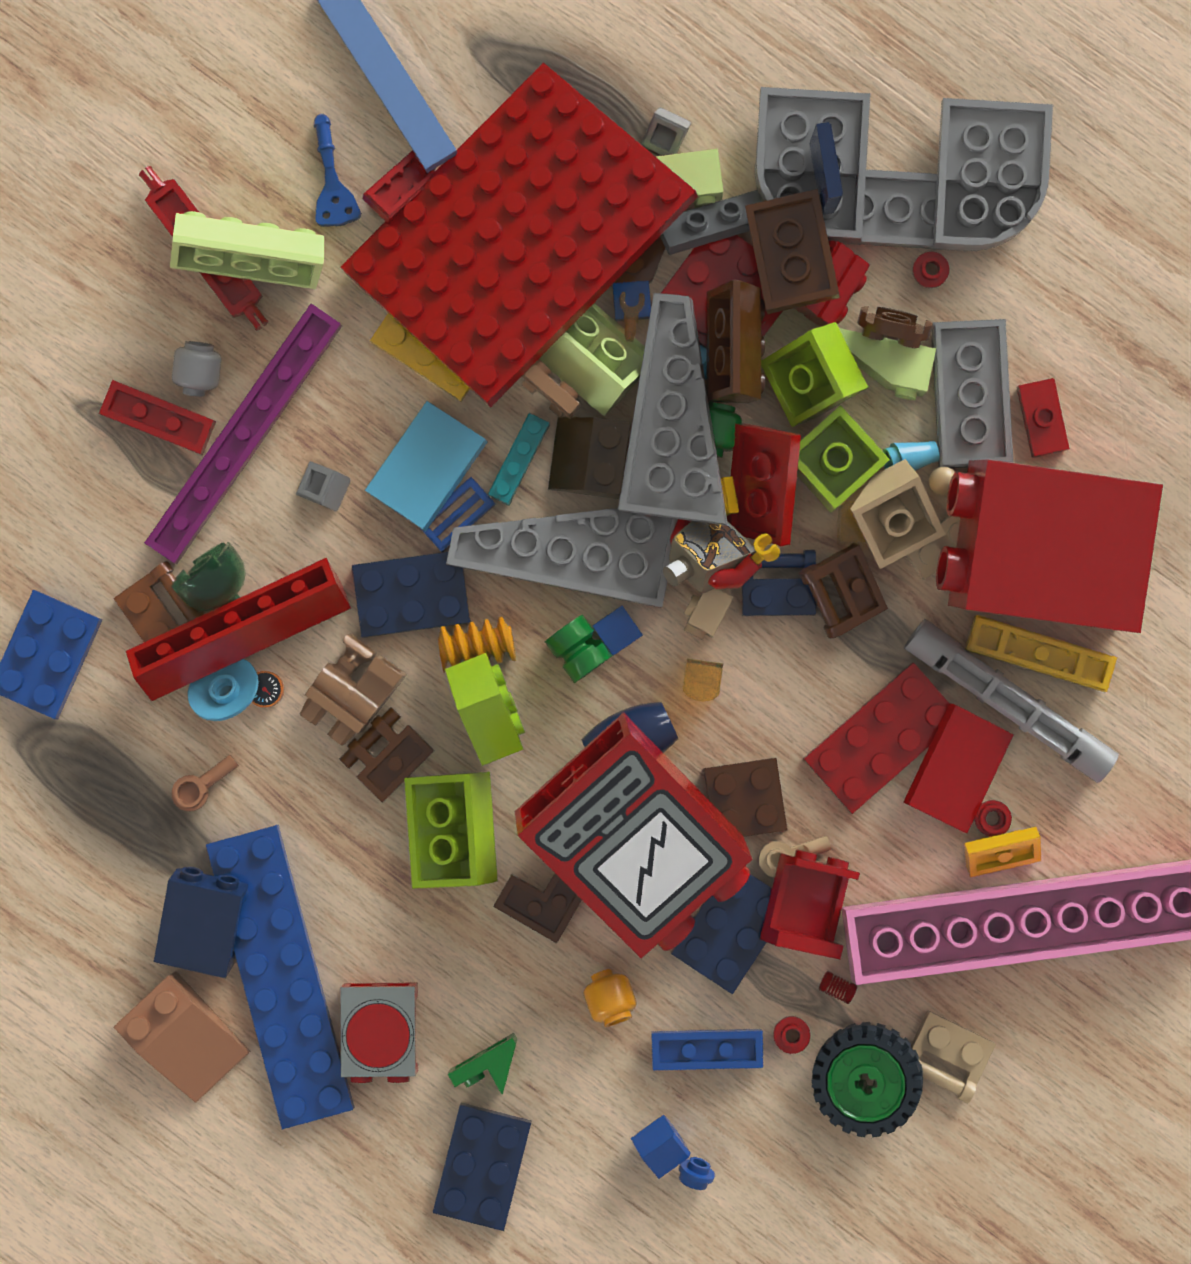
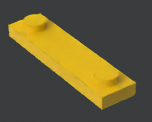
[965,615,1118,693]

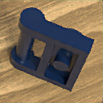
[742,550,816,616]

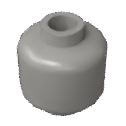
[172,341,221,397]

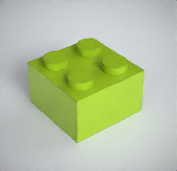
[761,322,869,427]
[797,405,890,513]
[445,653,525,766]

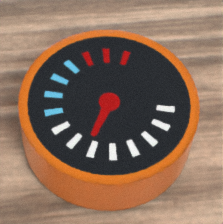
[252,671,284,708]

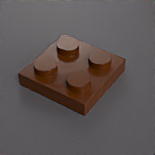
[703,758,787,837]

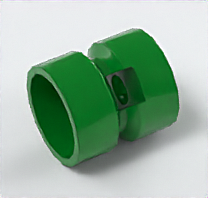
[544,615,612,684]

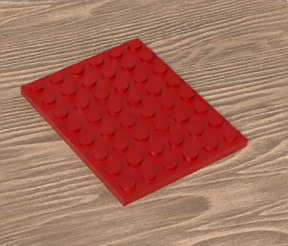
[340,62,698,408]

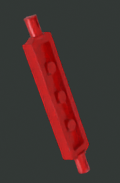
[139,166,269,331]

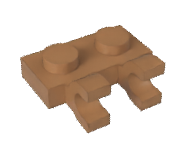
[522,359,580,419]

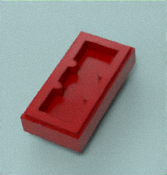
[362,150,436,224]
[1016,378,1070,458]

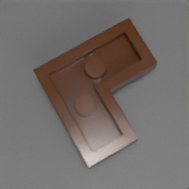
[493,873,582,943]

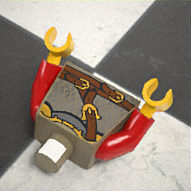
[663,519,780,593]

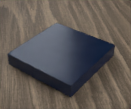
[809,122,843,215]

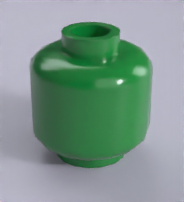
[709,402,742,458]

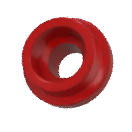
[913,251,950,288]
[974,800,1012,837]
[773,1016,811,1054]

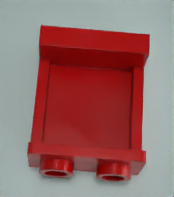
[760,849,860,960]

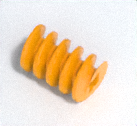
[438,617,516,673]

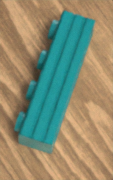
[488,413,550,506]

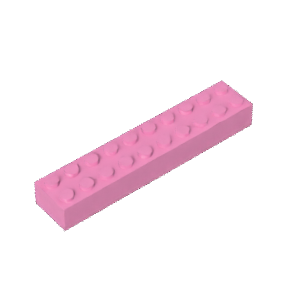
[841,860,1191,985]

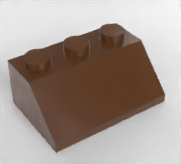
[706,280,765,403]

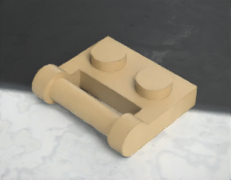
[911,1010,996,1104]

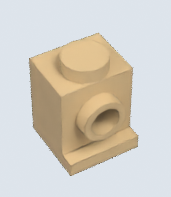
[684,589,734,640]

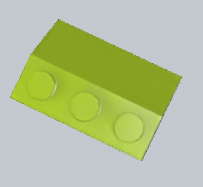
[404,772,498,889]

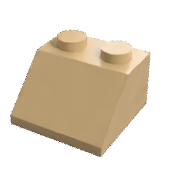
[850,459,946,569]

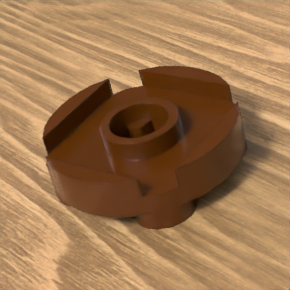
[857,306,933,348]

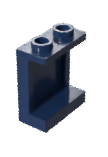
[154,867,248,979]

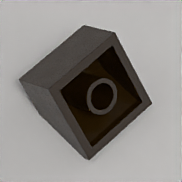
[548,417,630,499]

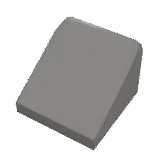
[641,108,691,156]
[296,461,350,511]

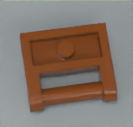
[113,561,205,642]

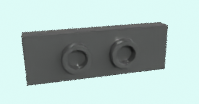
[660,190,763,255]

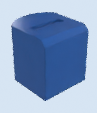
[631,1115,690,1179]

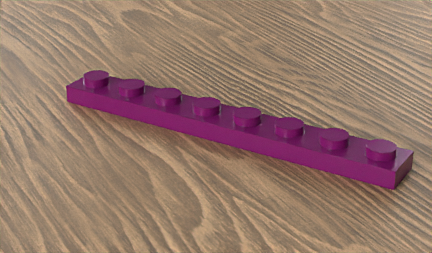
[144,303,342,564]

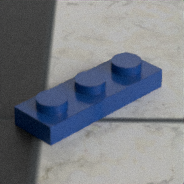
[651,1029,763,1070]

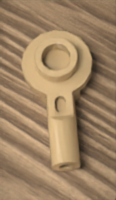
[758,836,831,878]

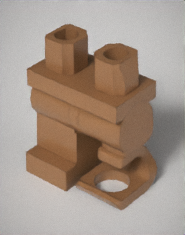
[300,633,407,746]

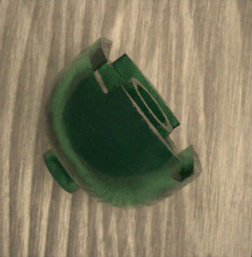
[171,542,246,611]

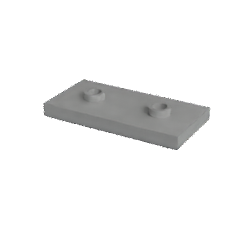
[931,319,1013,468]

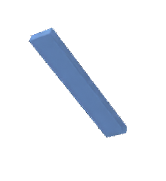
[317,0,458,173]

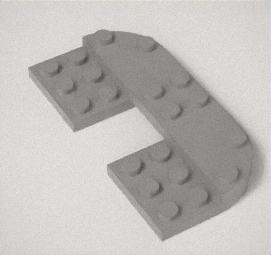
[755,87,1053,251]

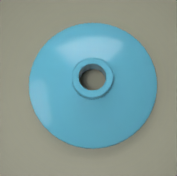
[188,659,259,721]

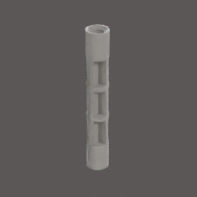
[904,619,1119,783]

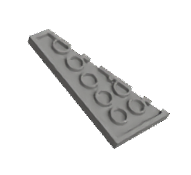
[618,293,728,526]
[446,508,677,608]

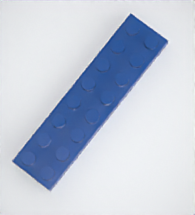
[206,824,355,1130]

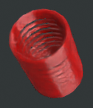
[819,971,857,1004]

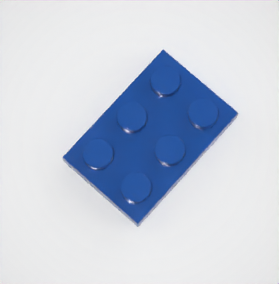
[0,590,103,719]

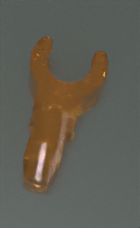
[619,292,645,342]

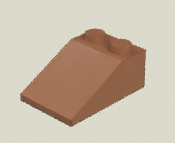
[113,971,250,1103]

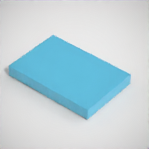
[365,401,488,532]

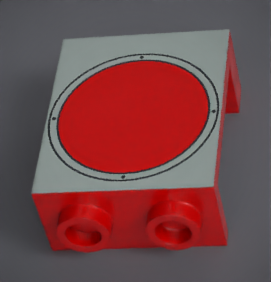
[340,982,418,1083]

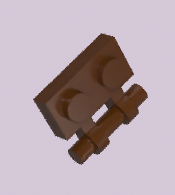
[339,707,435,803]

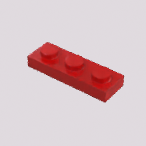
[99,380,216,455]

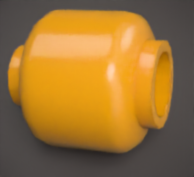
[583,969,637,1027]

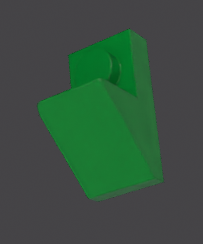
[448,1033,517,1094]

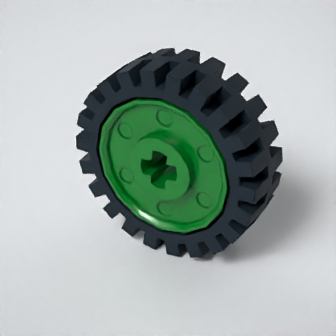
[811,1022,923,1138]

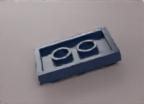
[352,552,471,638]
[671,874,772,995]
[433,1103,532,1231]

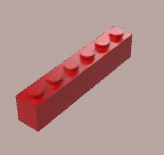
[126,557,351,701]

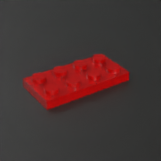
[803,663,950,814]

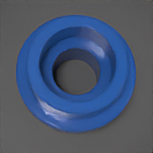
[679,1157,715,1190]

